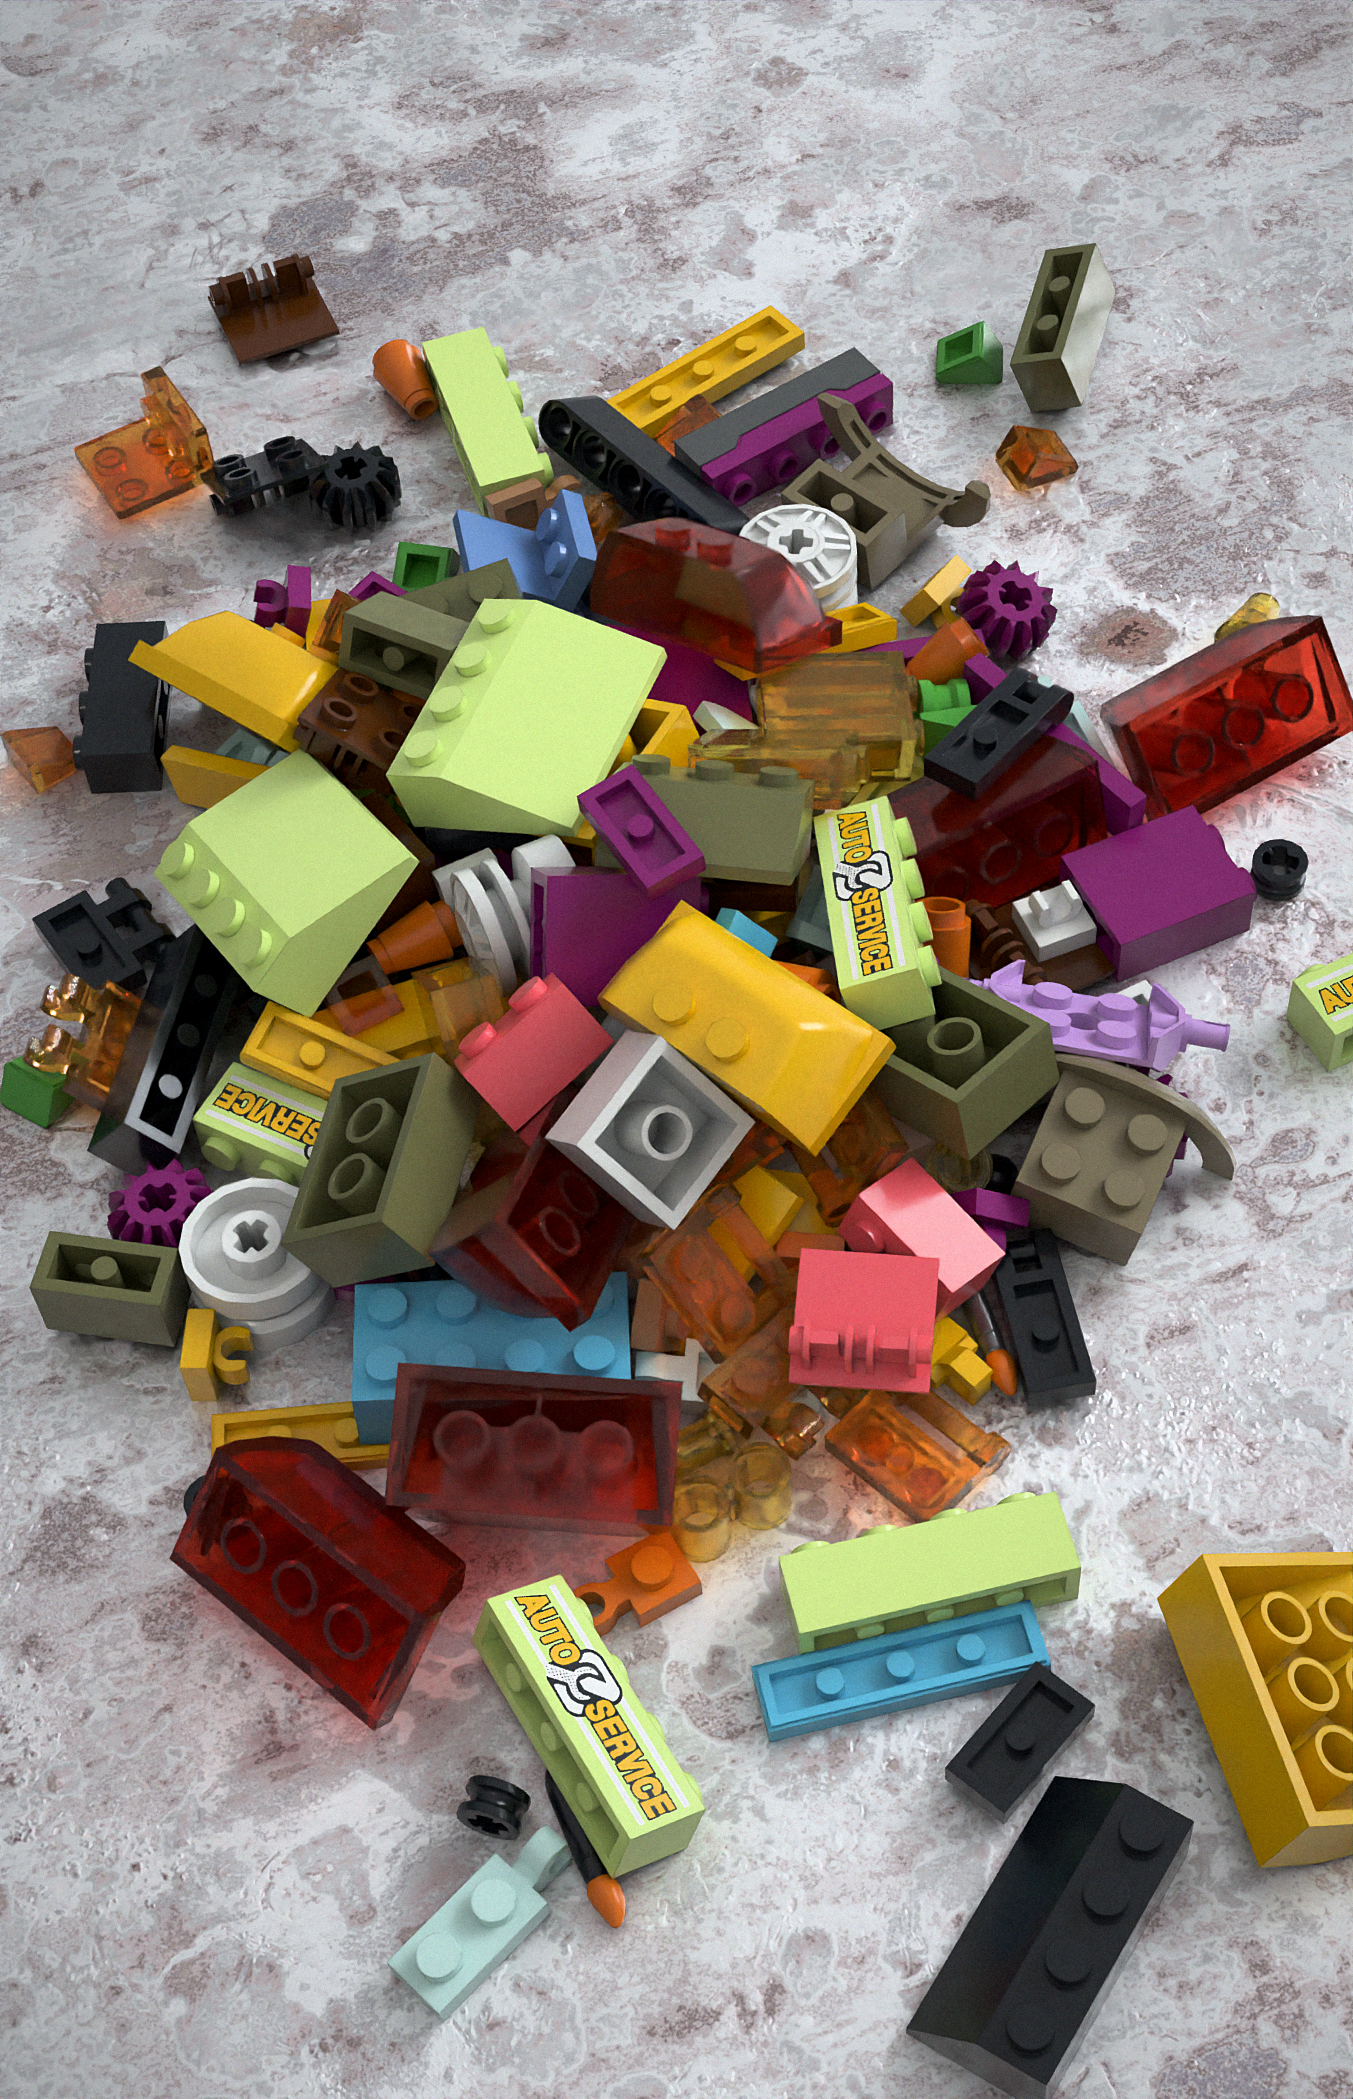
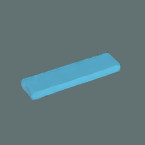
[751,1600,1051,1742]

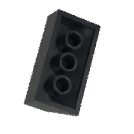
[906,1776,1194,2099]

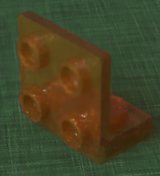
[74,366,214,519]

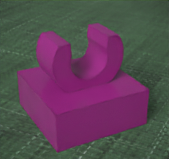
[253,565,312,648]
[949,1188,1029,1252]

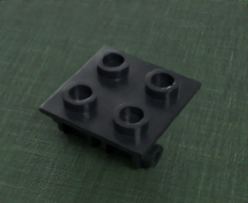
[199,436,330,518]

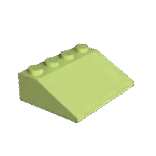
[386,599,668,837]
[153,749,420,1018]

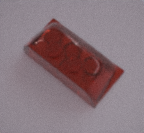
[590,516,842,674]
[1099,615,1353,822]
[885,735,1108,910]
[428,1081,636,1332]
[384,1363,683,1537]
[169,1436,466,1731]

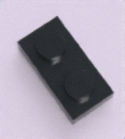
[945,1661,1095,1825]

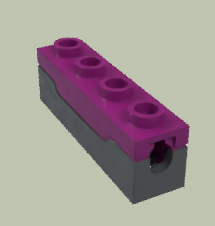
[674,347,893,507]

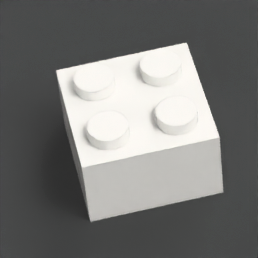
[545,1031,756,1230]

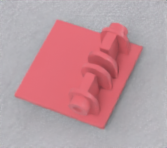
[788,1248,940,1394]

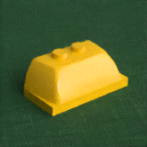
[128,610,358,787]
[597,900,897,1157]

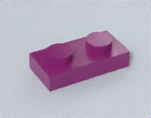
[577,764,706,902]

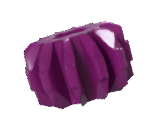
[955,560,1058,662]
[107,1158,214,1250]

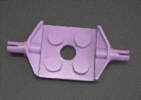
[962,959,1230,1072]

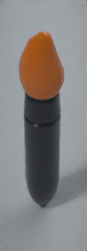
[545,1769,626,1929]

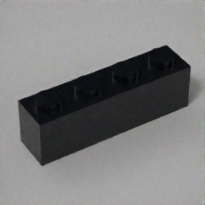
[87,923,241,1177]

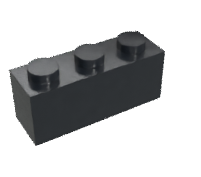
[73,621,173,794]

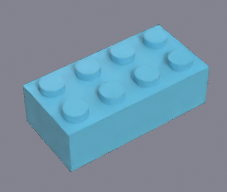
[352,1271,634,1445]

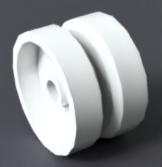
[178,1178,336,1351]

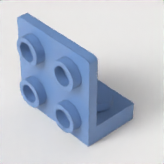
[452,489,600,613]

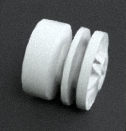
[735,504,858,634]
[449,834,576,999]

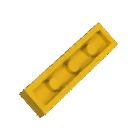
[606,305,805,439]

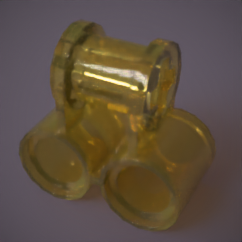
[651,1405,793,1563]

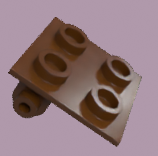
[208,253,340,365]
[292,667,423,798]
[965,885,1116,993]

